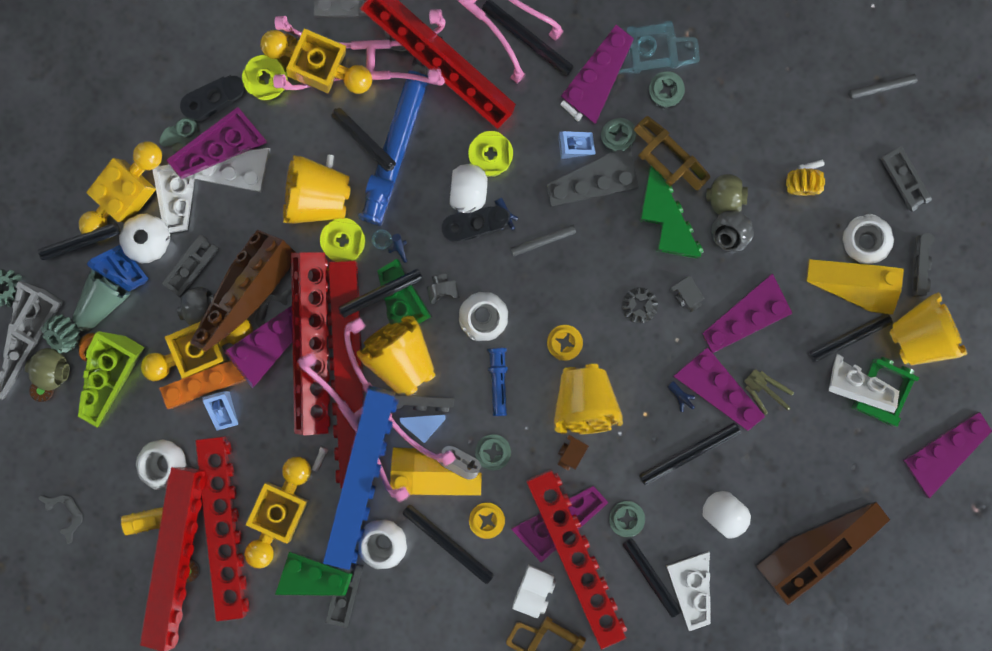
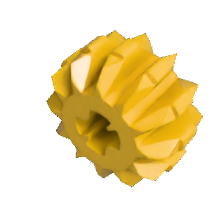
[786,168,825,196]

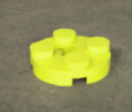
[242,54,288,100]
[468,131,513,177]
[320,218,365,262]

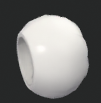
[449,164,488,213]
[119,213,170,264]
[842,214,894,265]
[459,292,508,341]
[135,439,187,490]
[702,491,751,539]
[357,519,407,569]

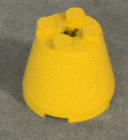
[283,155,350,224]
[890,292,968,365]
[357,316,435,396]
[554,364,623,435]

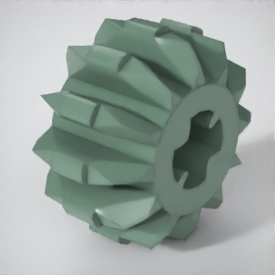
[0,269,22,307]
[41,314,81,354]

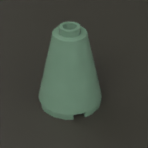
[72,269,131,331]

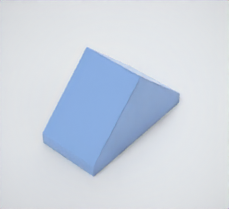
[558,131,595,159]
[202,391,238,431]
[400,414,446,443]

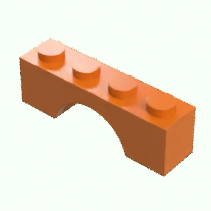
[159,361,246,409]

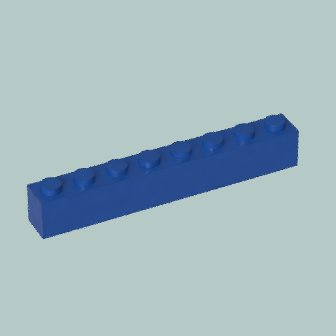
[323,385,399,570]

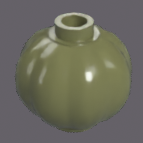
[706,174,748,215]
[25,348,70,391]

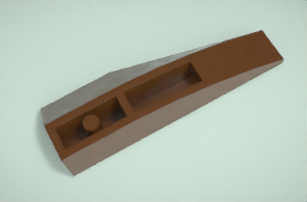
[190,230,296,352]
[756,502,890,605]

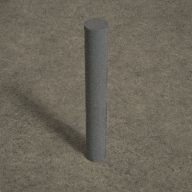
[849,74,917,99]
[511,225,576,256]

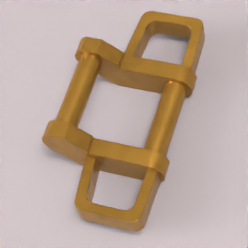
[634,116,711,191]
[506,616,587,651]

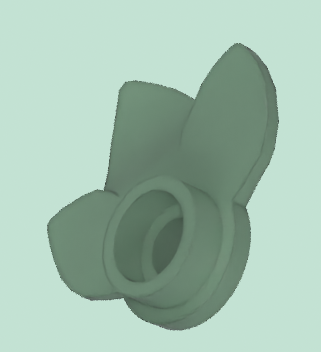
[159,118,201,154]

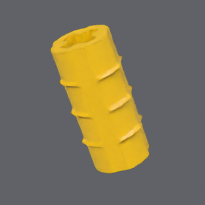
[121,507,163,536]

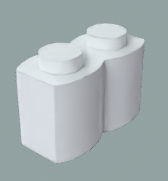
[512,564,556,619]

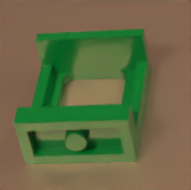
[851,357,919,427]

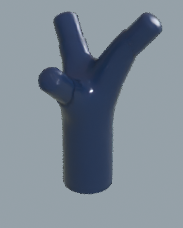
[494,198,518,230]
[388,234,408,263]
[667,381,695,412]

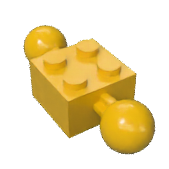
[260,28,372,94]
[78,141,162,234]
[141,319,253,381]
[244,456,311,569]

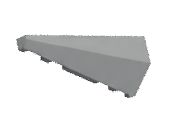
[0,281,64,400]

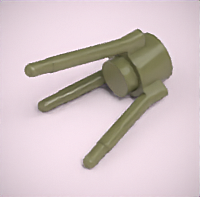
[744,369,794,415]

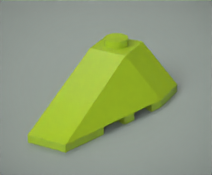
[78,331,145,428]

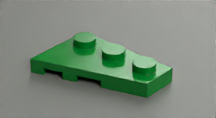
[377,259,432,325]
[275,552,352,596]

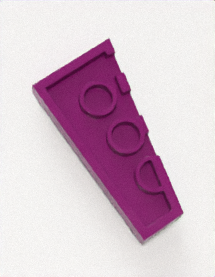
[561,25,634,124]
[166,107,266,180]
[702,273,793,353]
[225,305,312,389]
[673,348,765,431]
[903,412,992,498]
[511,485,608,563]

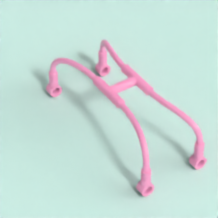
[457,0,563,84]
[273,9,445,90]
[298,318,456,502]

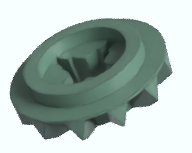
[649,71,685,108]
[601,118,637,152]
[475,434,511,470]
[609,501,645,537]

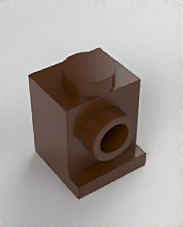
[557,434,589,471]

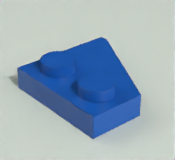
[87,245,148,292]

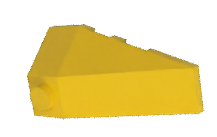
[806,259,904,315]
[390,447,482,495]

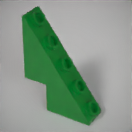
[639,165,704,259]

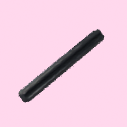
[482,0,573,76]
[639,423,741,485]
[403,505,494,584]

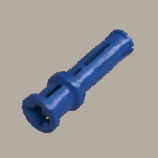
[487,348,508,416]

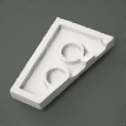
[194,148,270,192]
[153,165,195,233]
[828,354,899,413]
[666,551,711,631]

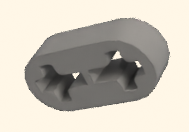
[439,446,481,479]

